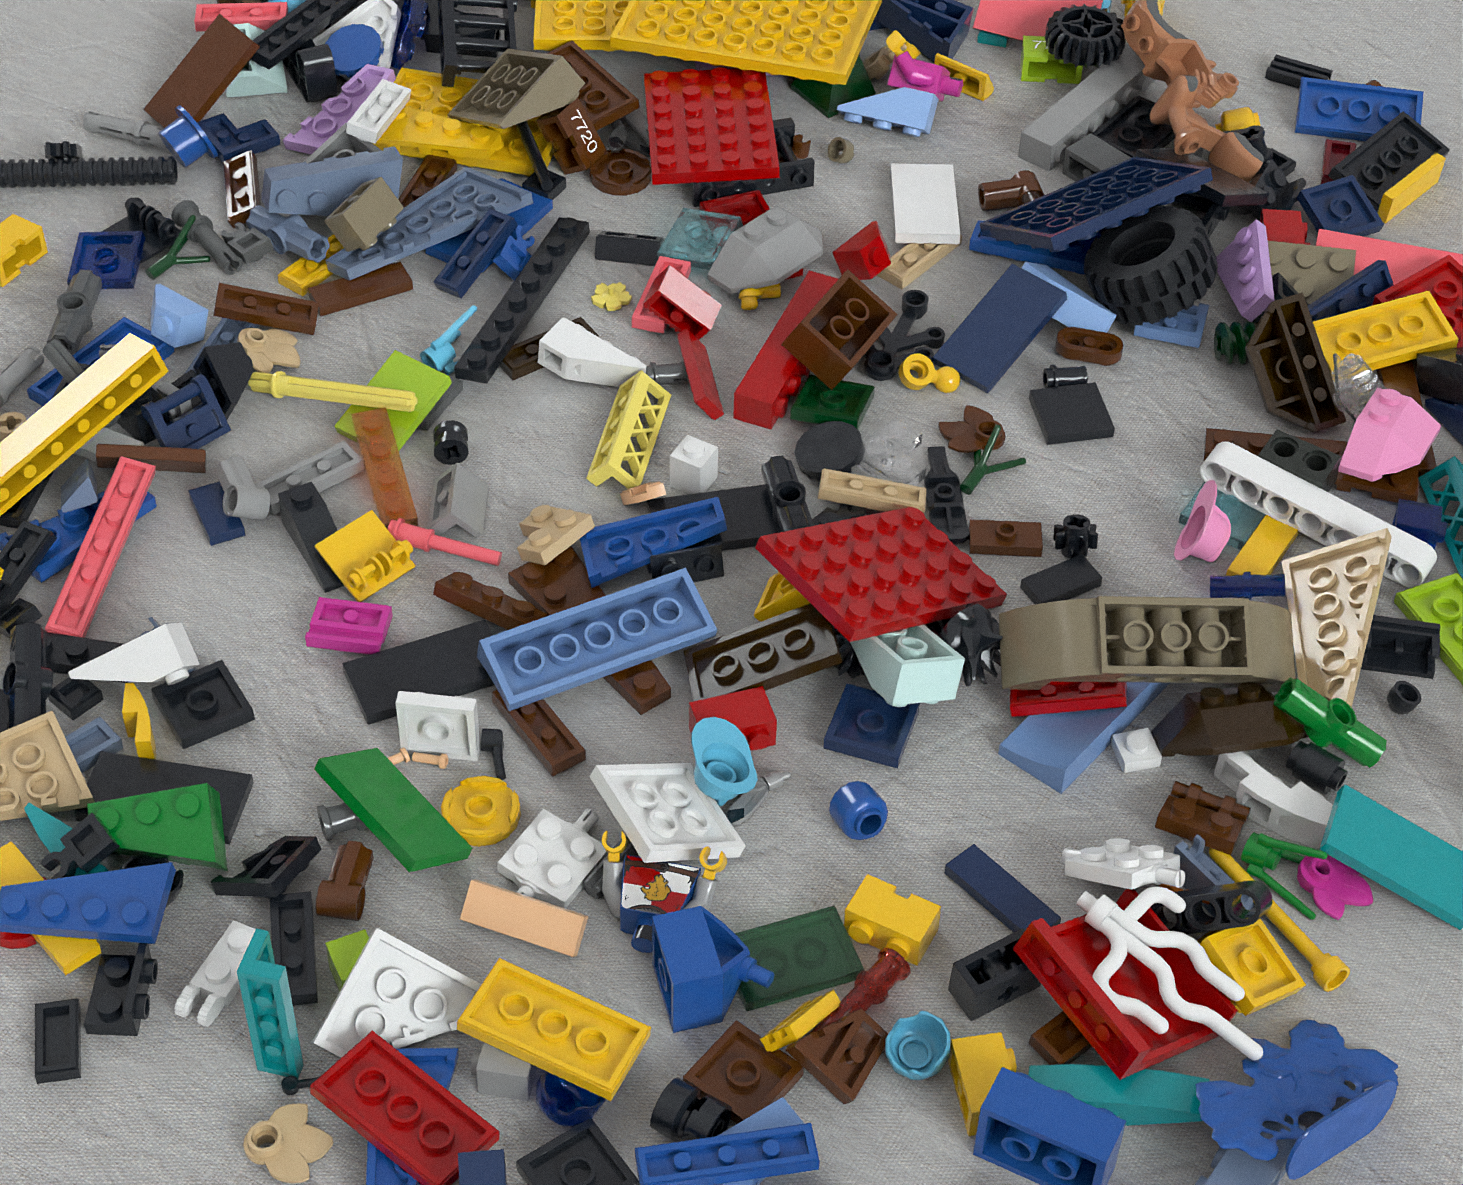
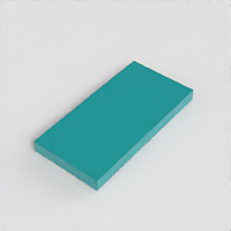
[1319,784,1463,930]

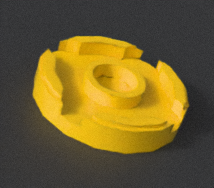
[441,776,521,847]

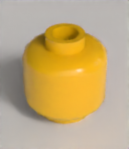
[1215,107,1260,132]

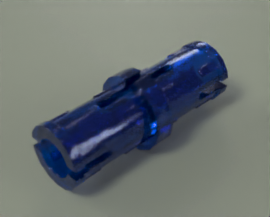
[1210,572,1285,600]

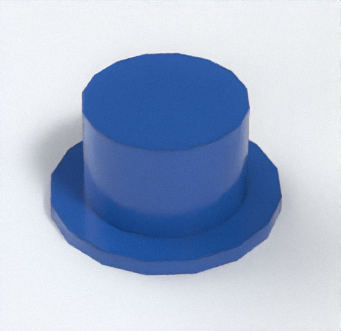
[158,105,218,168]

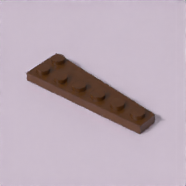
[1204,428,1418,506]
[508,546,671,715]

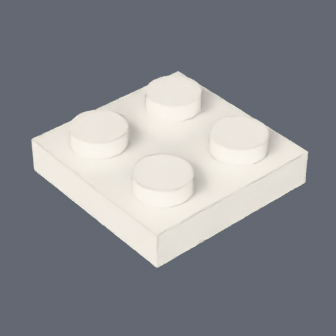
[395,691,481,761]

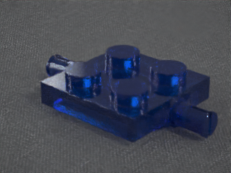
[390,0,428,70]

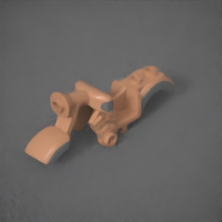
[1121,0,1264,183]

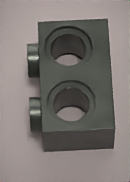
[1258,429,1341,492]

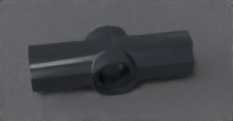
[761,455,814,532]
[3,622,53,729]

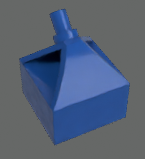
[652,906,775,1033]

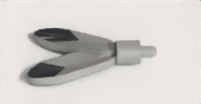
[727,771,791,826]

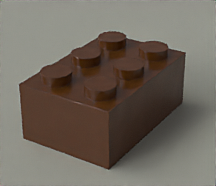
[781,269,898,390]

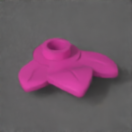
[1297,855,1373,920]

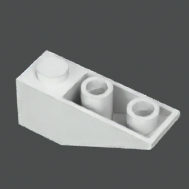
[538,317,647,387]

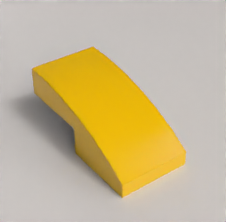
[122,683,157,760]

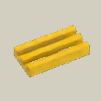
[760,989,841,1052]

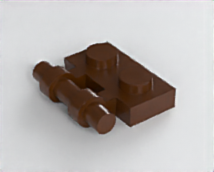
[1155,781,1251,855]

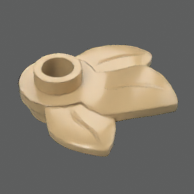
[237,328,300,373]
[243,1103,334,1183]

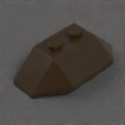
[1245,292,1347,433]
[1151,682,1308,757]

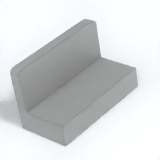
[427,463,488,537]

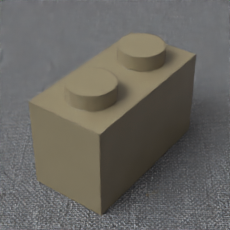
[324,177,404,252]

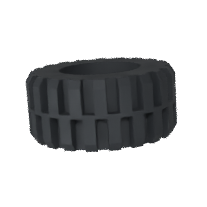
[1083,206,1218,325]

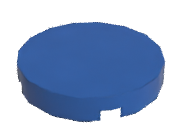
[325,24,384,78]

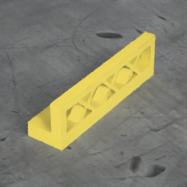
[586,370,671,489]

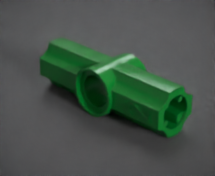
[1274,677,1387,768]

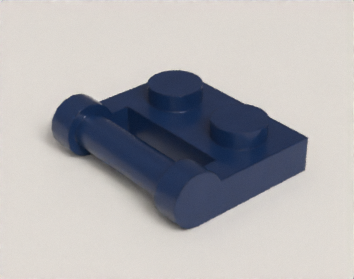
[140,374,231,449]

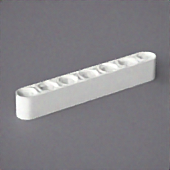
[1199,442,1437,588]

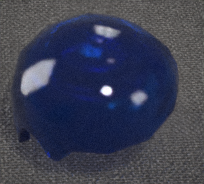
[536,1071,606,1128]

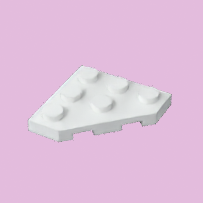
[313,0,401,81]
[312,927,481,1057]

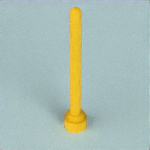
[1209,848,1350,992]

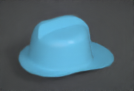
[691,717,758,806]

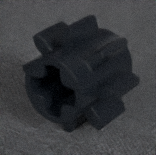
[1053,514,1098,559]

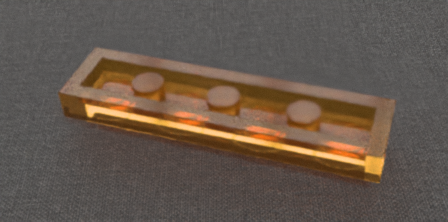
[351,407,418,528]

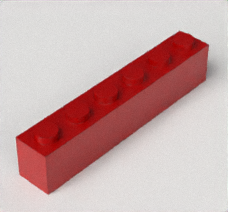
[733,270,839,430]

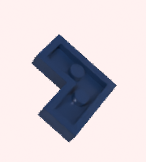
[197,113,281,163]

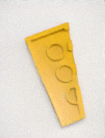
[371,106,502,160]

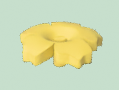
[591,282,632,311]

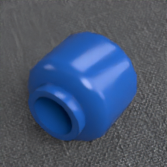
[829,781,888,840]

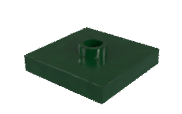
[790,375,875,430]

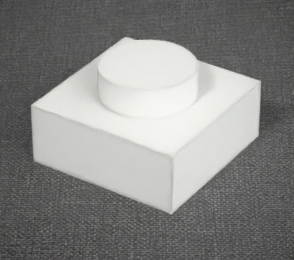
[1110,728,1162,773]

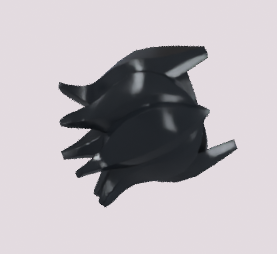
[930,603,1003,687]

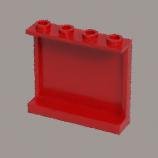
[1013,889,1238,1080]

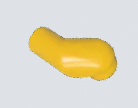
[738,283,781,310]

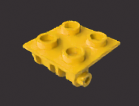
[314,510,416,602]

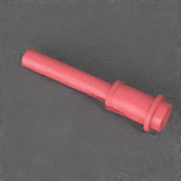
[387,518,502,566]

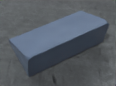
[61,459,98,513]

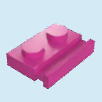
[305,597,393,654]

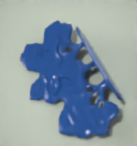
[1195,1019,1399,1180]

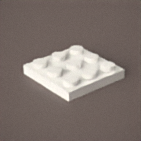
[590,763,746,863]

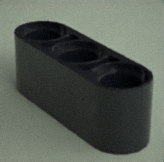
[1150,881,1272,935]

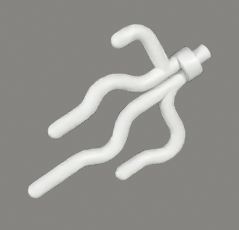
[1076,886,1263,1061]

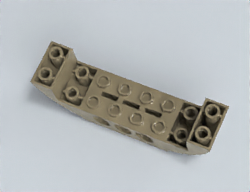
[999,596,1295,692]

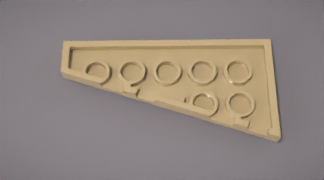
[1281,528,1392,708]
[0,710,95,821]

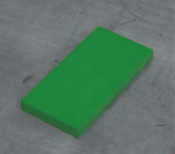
[314,748,473,872]

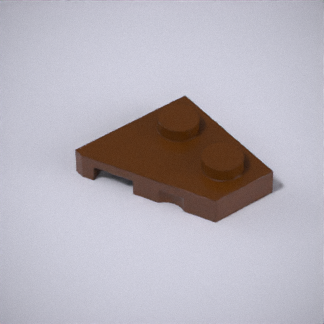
[785,1009,888,1104]

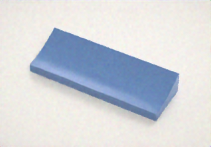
[477,568,717,711]
[998,682,1170,794]

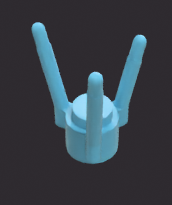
[420,305,477,375]

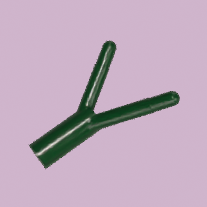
[145,215,211,280]
[960,425,1026,495]

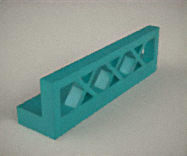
[1418,456,1463,579]
[237,928,304,1079]

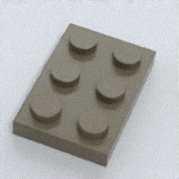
[1268,241,1356,304]

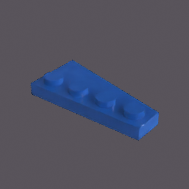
[969,220,1105,274]
[580,497,727,588]

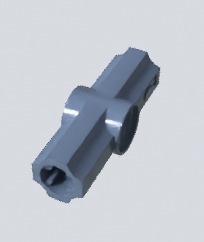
[246,205,330,263]

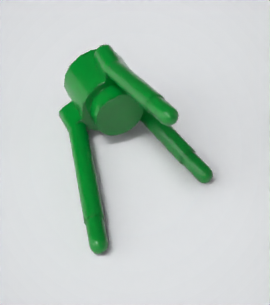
[1241,832,1328,920]

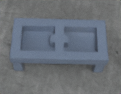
[1173,834,1254,917]

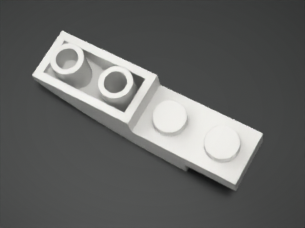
[1214,751,1333,850]

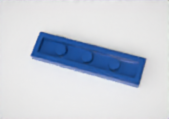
[634,1123,820,1185]

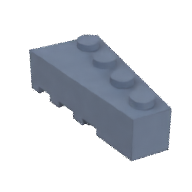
[261,146,403,216]

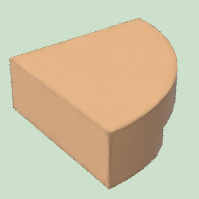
[620,481,667,505]

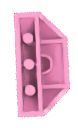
[1338,388,1441,482]

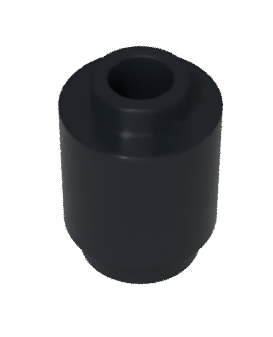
[1286,741,1348,794]

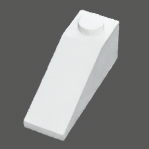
[68,623,200,685]

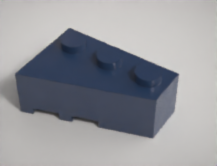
[877,0,974,62]

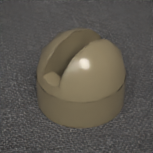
[828,137,854,164]

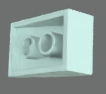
[850,624,965,707]

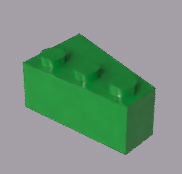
[87,783,228,871]

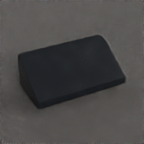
[595,231,664,266]

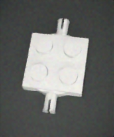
[497,809,608,909]
[1062,838,1185,890]

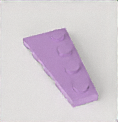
[283,64,396,155]
[1216,219,1275,322]

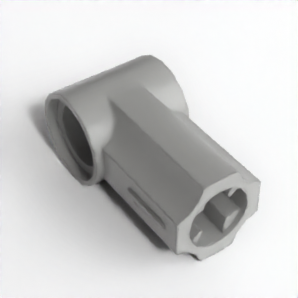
[215,456,270,521]

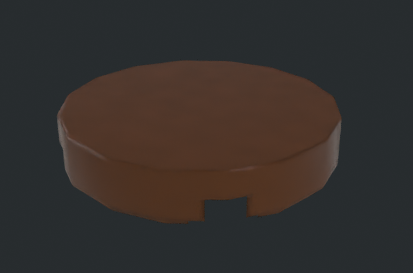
[590,149,651,196]

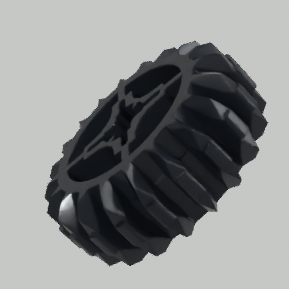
[1045,4,1126,69]

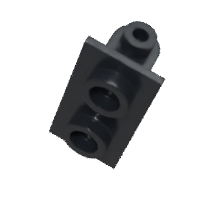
[646,542,724,582]

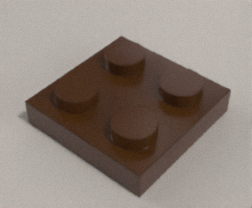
[683,1020,804,1124]

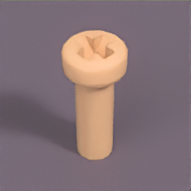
[388,747,410,765]
[412,752,448,769]

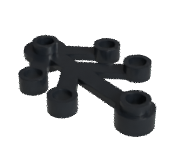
[864,290,945,381]

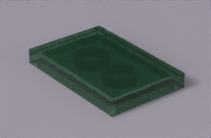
[735,905,864,1012]

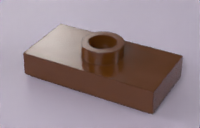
[969,519,1043,557]

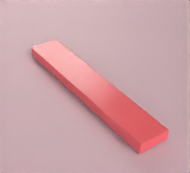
[45,456,156,638]

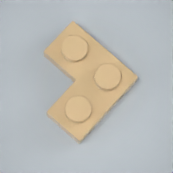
[517,505,595,565]

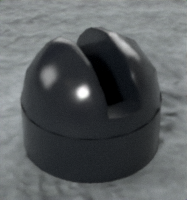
[1387,681,1422,714]

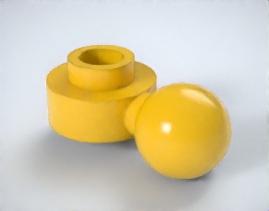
[898,354,960,393]

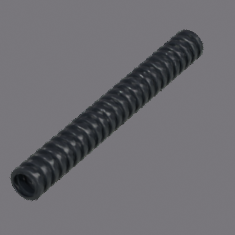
[0,156,178,188]

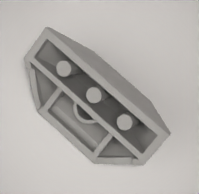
[707,205,823,294]

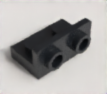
[1247,159,1306,221]
[84,943,158,1036]

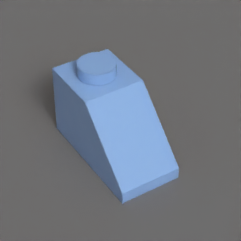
[150,284,209,348]

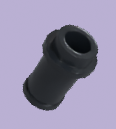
[1043,365,1088,388]

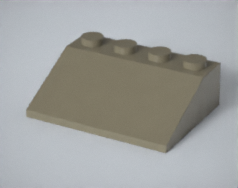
[447,49,585,129]

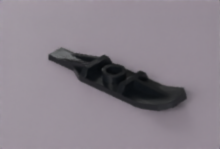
[924,446,970,544]

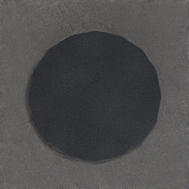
[794,421,865,481]

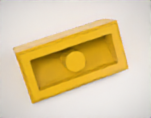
[934,53,994,101]

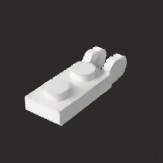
[174,920,256,1027]

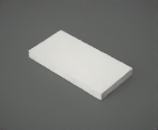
[890,163,960,244]

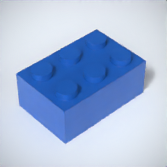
[973,1067,1126,1185]

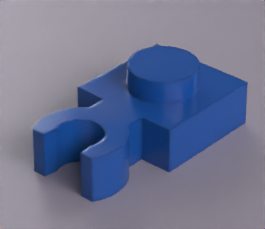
[492,225,535,281]

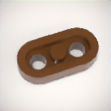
[1055,327,1124,366]

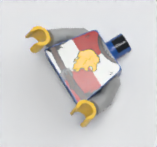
[601,831,727,953]

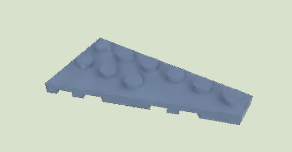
[325,167,534,281]

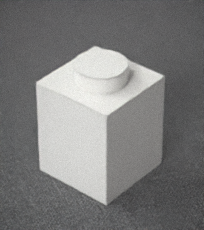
[670,435,718,494]

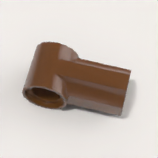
[978,170,1045,211]
[316,841,374,921]

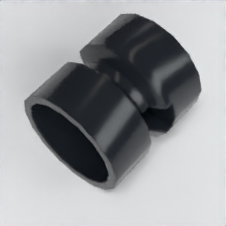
[650,1077,732,1141]

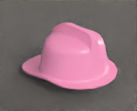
[1174,480,1231,562]

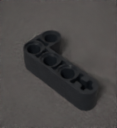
[282,38,337,103]

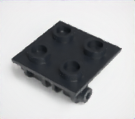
[94,197,181,266]

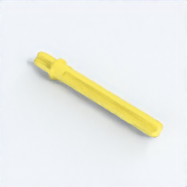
[248,371,418,412]

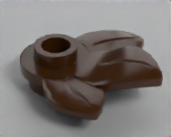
[938,405,1006,453]

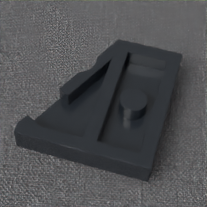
[211,836,322,899]

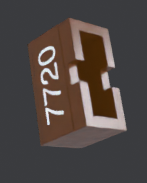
[535,97,607,175]

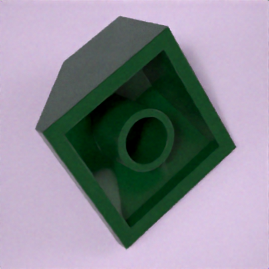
[791,55,876,118]

